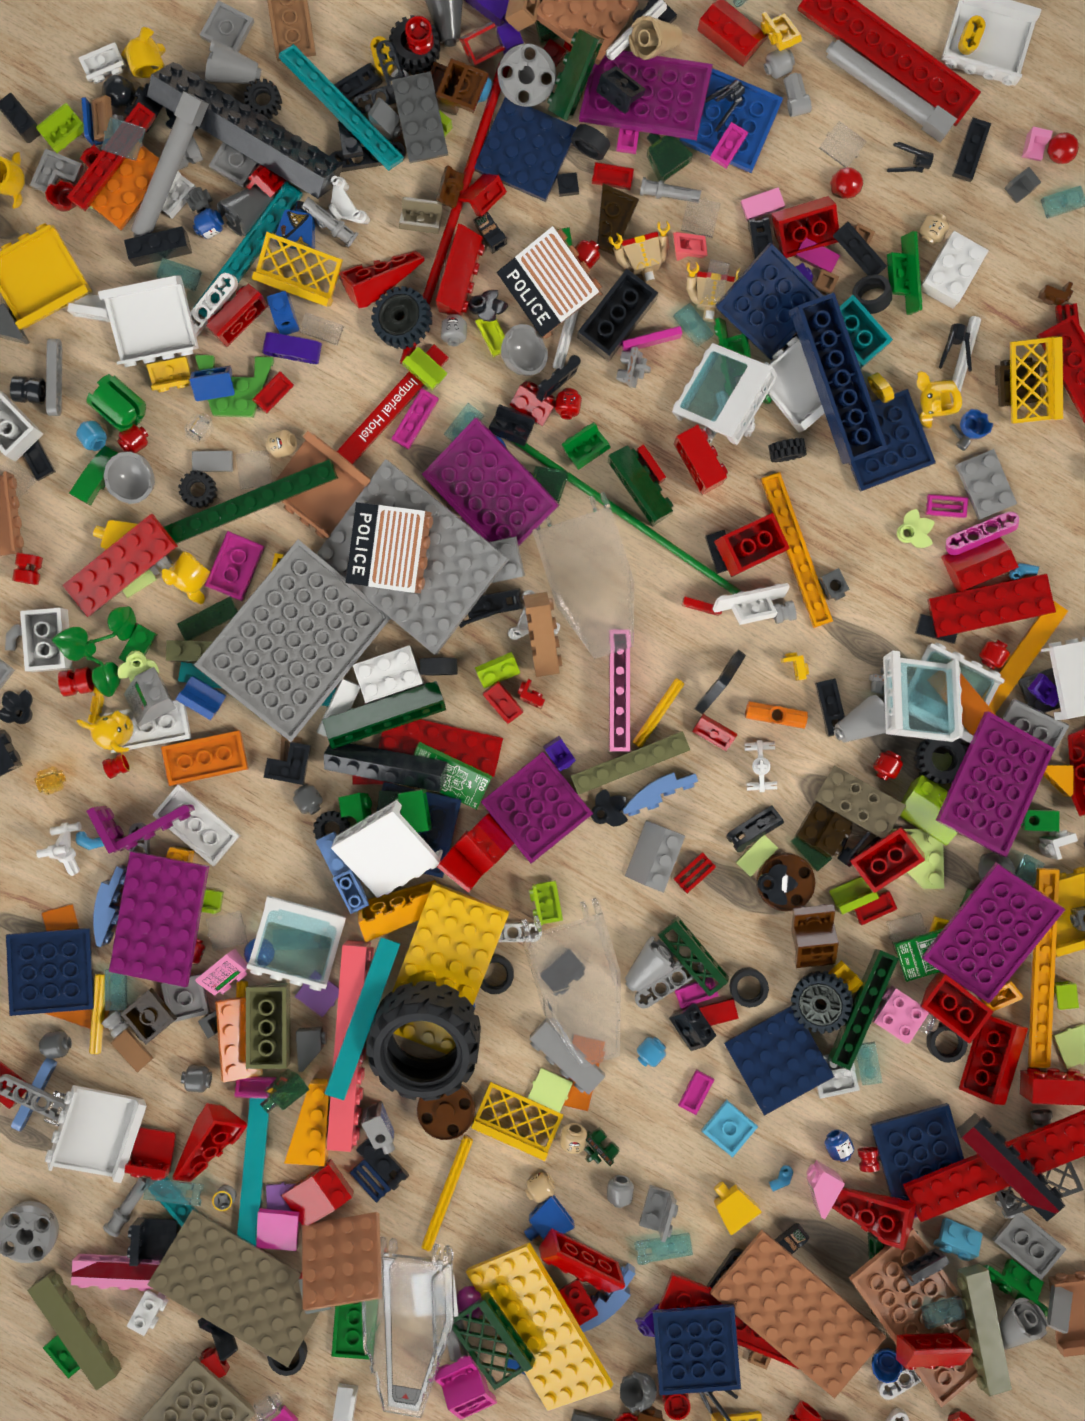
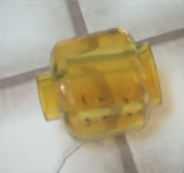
[34,766,67,795]

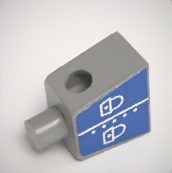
[361,1101,395,1154]

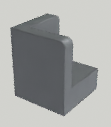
[1004,167,1041,203]
[198,1010,218,1038]

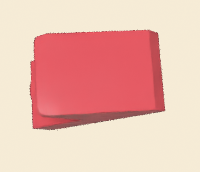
[673,232,708,261]

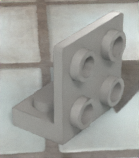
[639,1185,678,1243]

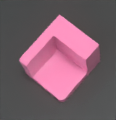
[1022,127,1053,161]

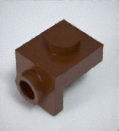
[1037,281,1073,305]
[636,1405,665,1421]

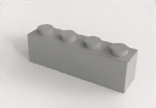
[530,1018,605,1095]

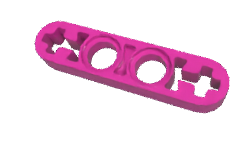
[945,512,1019,555]

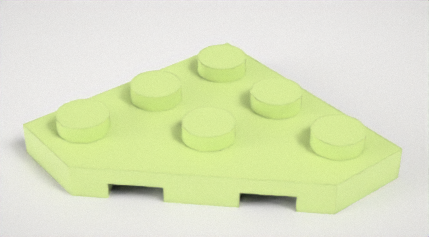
[890,828,944,889]

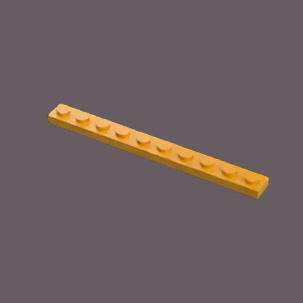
[1028,868,1060,1068]

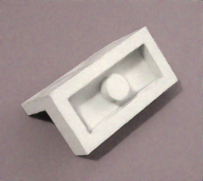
[67,294,110,322]
[332,1383,359,1421]

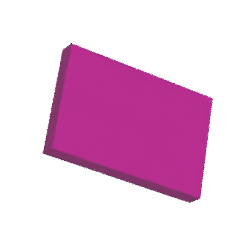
[205,531,265,602]

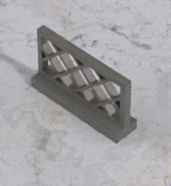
[995,1162,1084,1218]

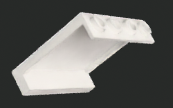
[940,0,1042,86]
[98,275,199,367]
[764,336,824,433]
[1041,637,1085,720]
[331,800,443,898]
[45,1085,147,1183]

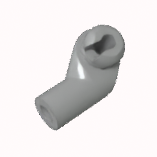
[5,624,22,651]

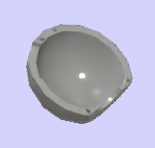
[501,324,548,376]
[104,452,155,504]

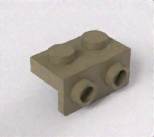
[399,197,442,234]

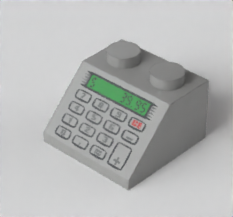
[124,667,176,727]

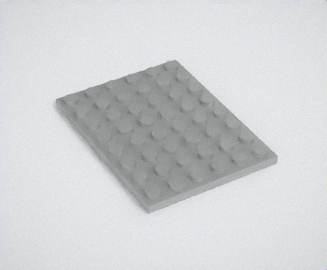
[316,459,509,655]
[194,539,391,742]

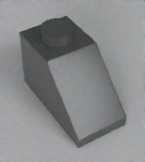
[368,97,402,142]
[0,303,30,345]
[296,1026,327,1072]

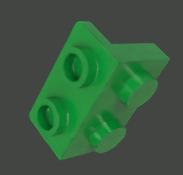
[562,422,611,470]

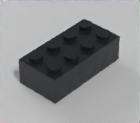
[577,269,658,362]

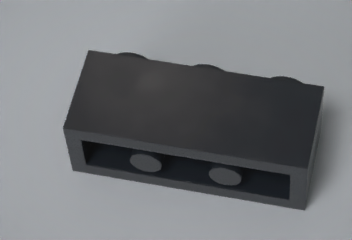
[124,226,192,267]

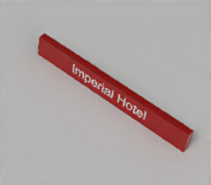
[336,344,449,464]

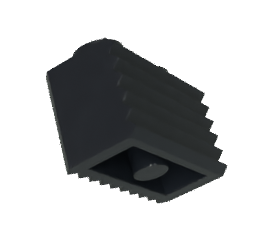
[0,93,41,143]

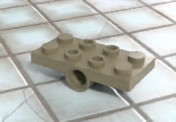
[814,765,906,839]

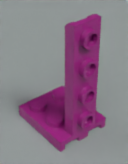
[86,804,195,854]

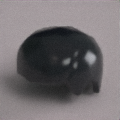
[102,75,136,108]

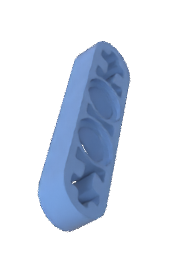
[11,1058,57,1132]

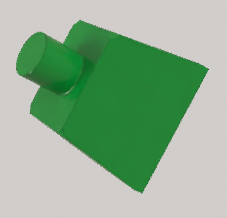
[1021,809,1060,832]

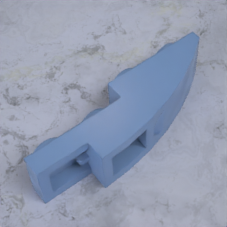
[622,772,698,816]
[316,831,369,914]
[93,865,127,947]
[580,1263,636,1332]

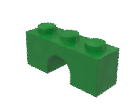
[338,793,372,823]

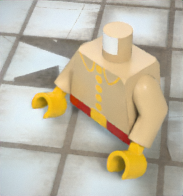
[608,220,670,284]
[686,262,740,322]

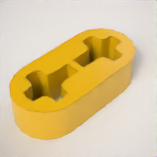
[958,15,986,55]
[370,36,394,77]
[867,372,894,403]

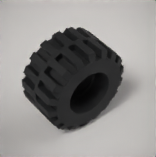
[389,15,440,75]
[914,733,968,784]

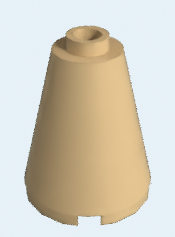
[629,16,682,60]

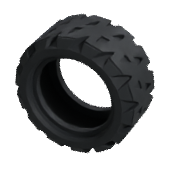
[366,981,481,1101]

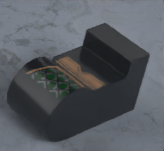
[473,211,507,254]
[774,1223,810,1254]

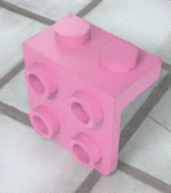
[872,986,929,1044]

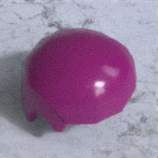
[456,1286,483,1318]

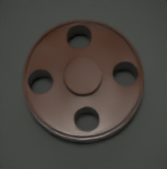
[756,853,816,912]
[417,1084,475,1140]

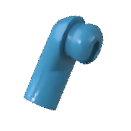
[1009,563,1039,580]
[75,831,104,850]
[769,1165,793,1192]

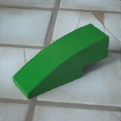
[69,446,118,506]

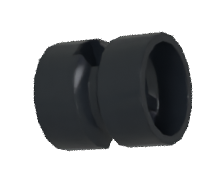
[10,376,46,405]

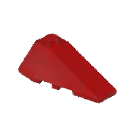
[339,251,425,308]
[1068,729,1085,817]
[172,1103,248,1182]
[832,1187,916,1250]

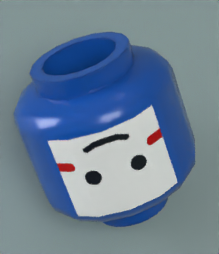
[193,208,224,239]
[824,1130,854,1162]

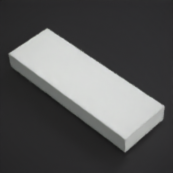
[317,678,360,737]

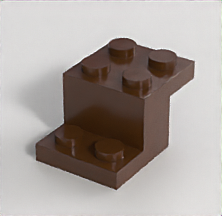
[430,58,489,116]
[791,904,839,968]

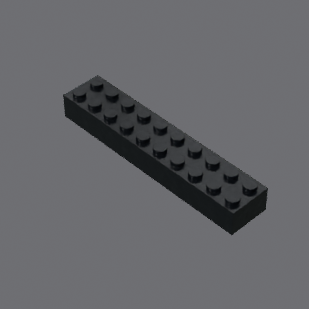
[147,62,343,199]

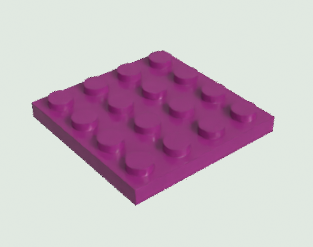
[481,752,593,864]

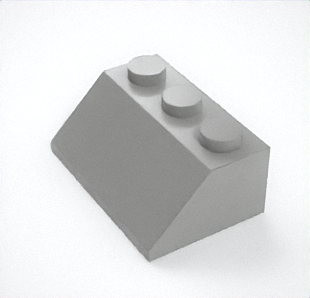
[625,820,685,893]

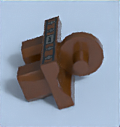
[435,165,465,209]

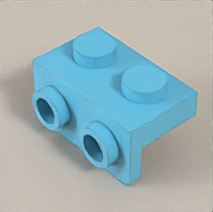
[933,1218,983,1261]

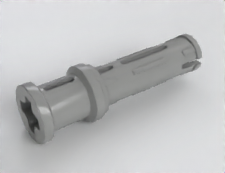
[640,177,701,203]
[301,197,359,248]
[103,1177,151,1237]

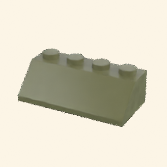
[246,983,290,1069]

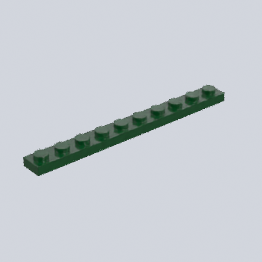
[164,459,338,544]

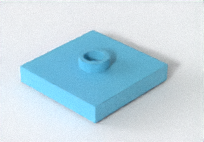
[701,1099,758,1158]

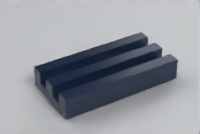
[350,1159,391,1203]

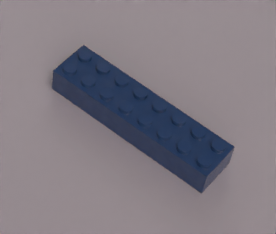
[790,292,887,465]

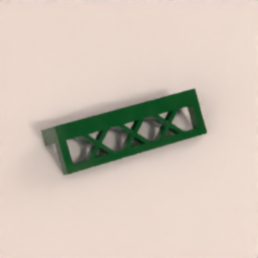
[658,916,729,997]

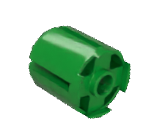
[86,374,146,431]

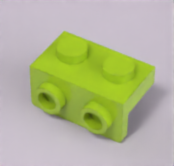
[36,103,84,153]
[475,652,521,689]
[529,880,563,926]

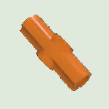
[745,701,808,729]

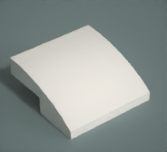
[162,171,196,219]
[817,1054,860,1099]

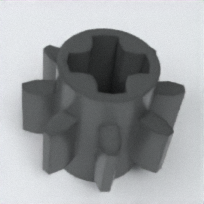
[186,187,213,213]

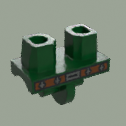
[584,1127,620,1166]

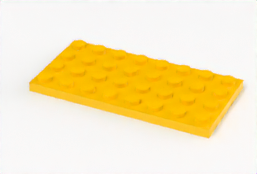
[392,882,510,1054]
[465,1242,614,1411]

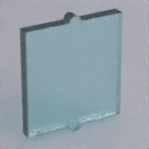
[101,117,146,161]

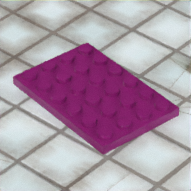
[579,51,713,140]
[422,417,560,546]
[935,711,1055,857]
[109,851,209,987]
[922,862,1065,1003]

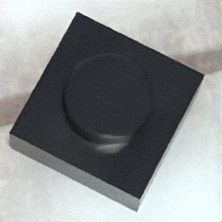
[557,172,579,197]

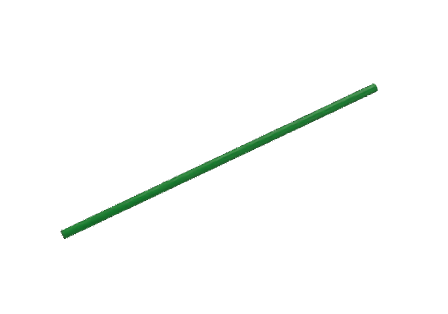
[510,441,741,594]

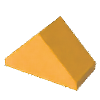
[1043,765,1073,797]
[982,980,1024,1011]

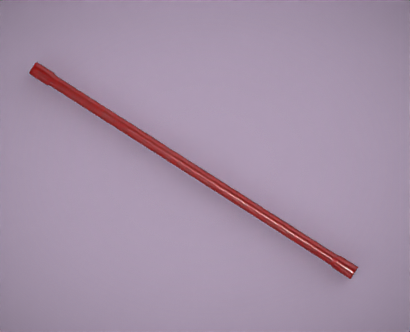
[399,63,510,364]

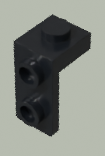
[197,1318,238,1361]

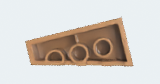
[523,592,562,677]

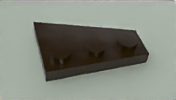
[597,183,639,255]

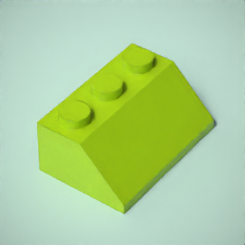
[900,775,958,846]

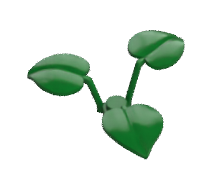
[52,606,136,697]

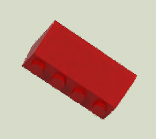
[436,223,486,317]
[959,1015,1028,1105]
[539,1228,626,1293]

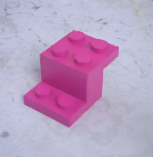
[433,1356,497,1420]

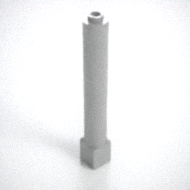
[826,39,957,143]
[131,91,209,237]

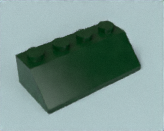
[547,29,604,121]
[608,445,674,527]

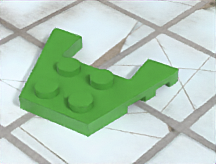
[195,355,274,418]

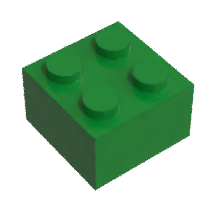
[395,789,432,832]

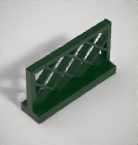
[450,1291,536,1390]

